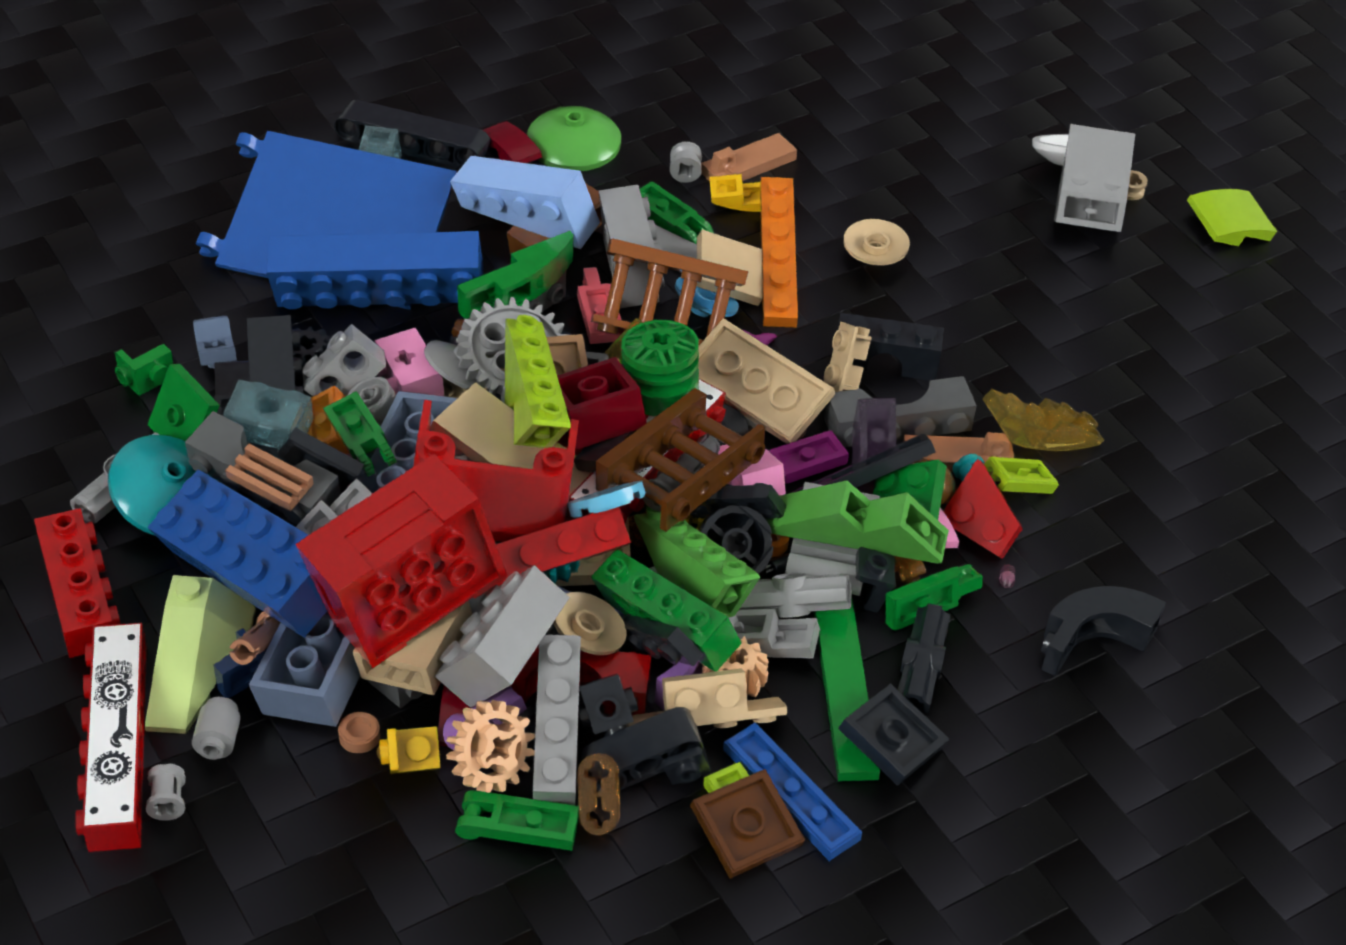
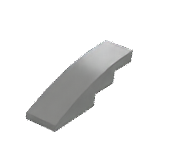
[728,609,820,658]

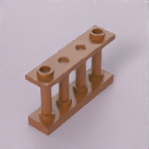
[590,238,748,345]

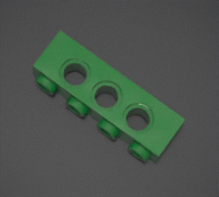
[591,549,742,672]

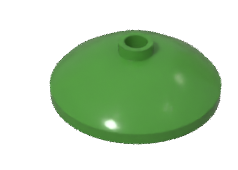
[527,106,621,171]

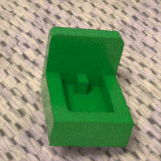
[115,344,173,396]

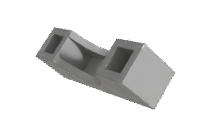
[533,635,581,805]

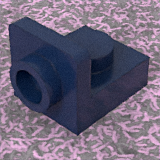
[213,628,266,699]

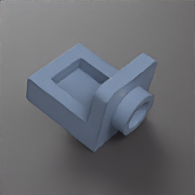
[193,316,237,368]

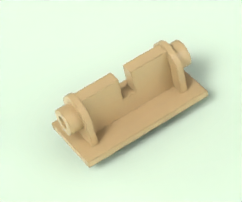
[824,322,872,392]

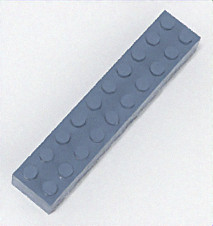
[249,391,457,727]

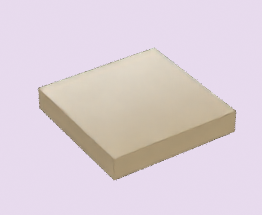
[697,230,763,306]

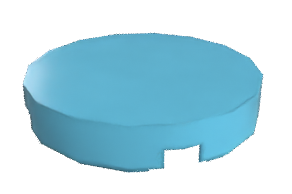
[567,481,646,518]

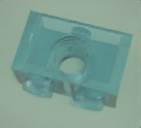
[223,379,313,449]

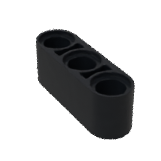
[580,707,704,796]

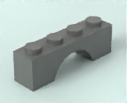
[824,376,977,447]
[185,411,341,525]

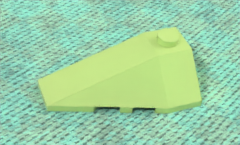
[144,575,256,734]

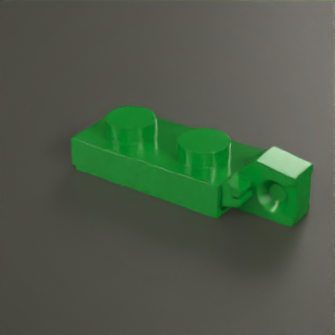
[886,564,983,631]

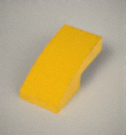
[710,174,761,212]

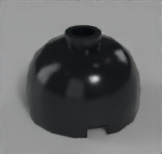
[698,505,773,574]

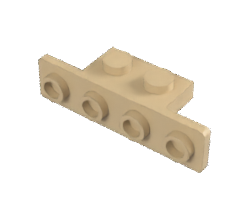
[626,668,787,728]

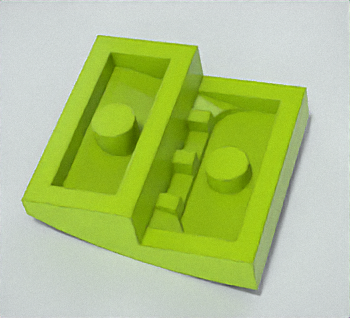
[1187,189,1277,246]

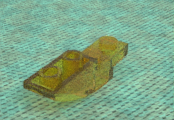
[982,389,1104,451]

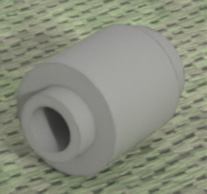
[192,697,241,760]

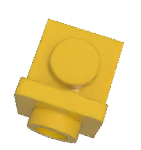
[379,726,440,774]

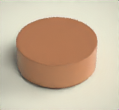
[338,712,380,753]

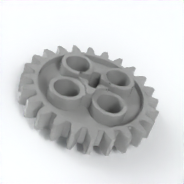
[456,297,569,404]

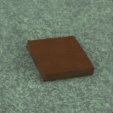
[690,769,805,878]

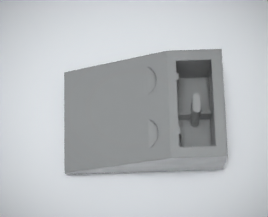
[1054,124,1135,232]

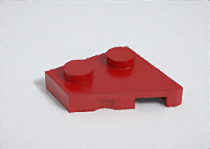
[943,459,1023,560]

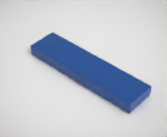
[723,722,862,861]

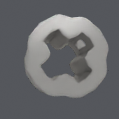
[146,764,186,821]

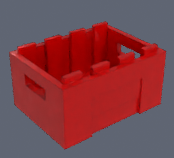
[295,453,508,668]

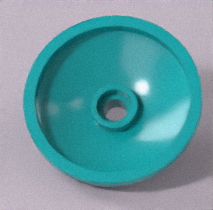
[108,435,218,535]

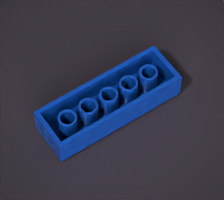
[266,231,483,309]
[147,469,327,638]

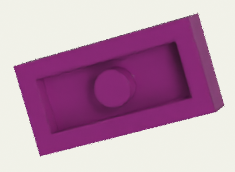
[768,430,849,484]

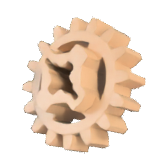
[446,700,535,793]

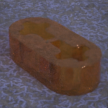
[577,753,620,835]

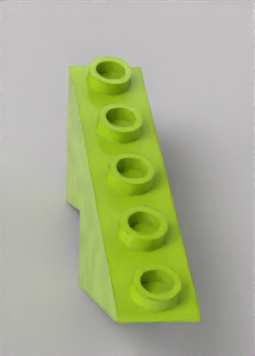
[505,315,570,448]

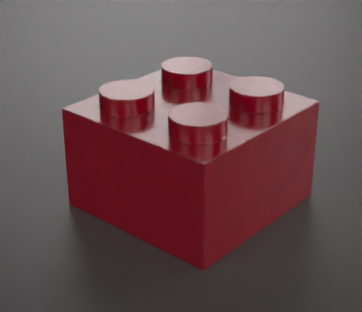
[557,357,647,450]

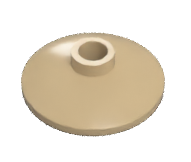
[843,219,910,265]
[553,592,627,655]

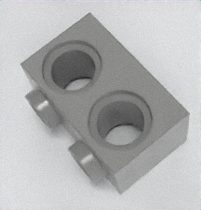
[302,324,386,396]

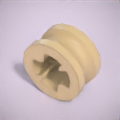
[1127,170,1148,200]

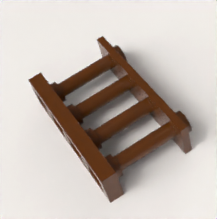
[596,388,765,532]

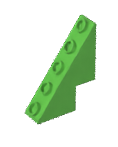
[765,480,949,564]
[634,507,760,617]

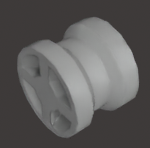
[670,142,702,183]

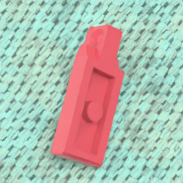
[577,267,625,344]

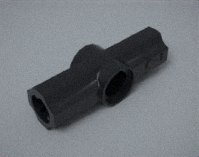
[898,604,950,714]

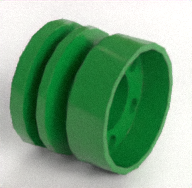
[621,320,699,416]

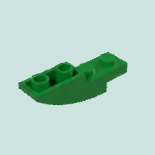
[457,231,574,319]

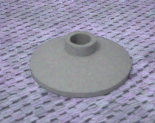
[424,340,485,389]

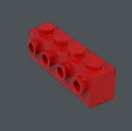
[34,508,121,658]

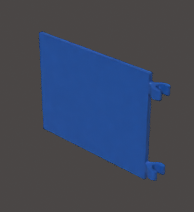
[196,131,457,310]

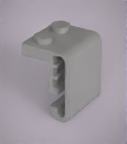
[785,482,880,596]

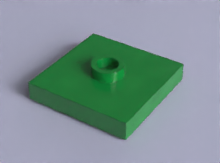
[147,364,220,441]

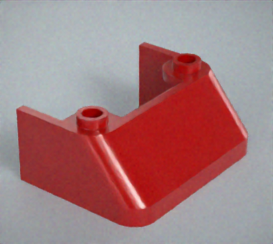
[413,400,579,542]

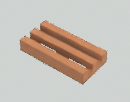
[225,444,314,512]

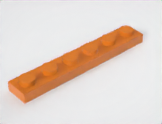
[760,177,798,328]

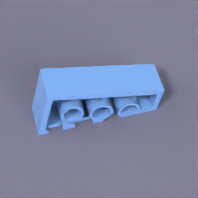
[450,156,600,249]

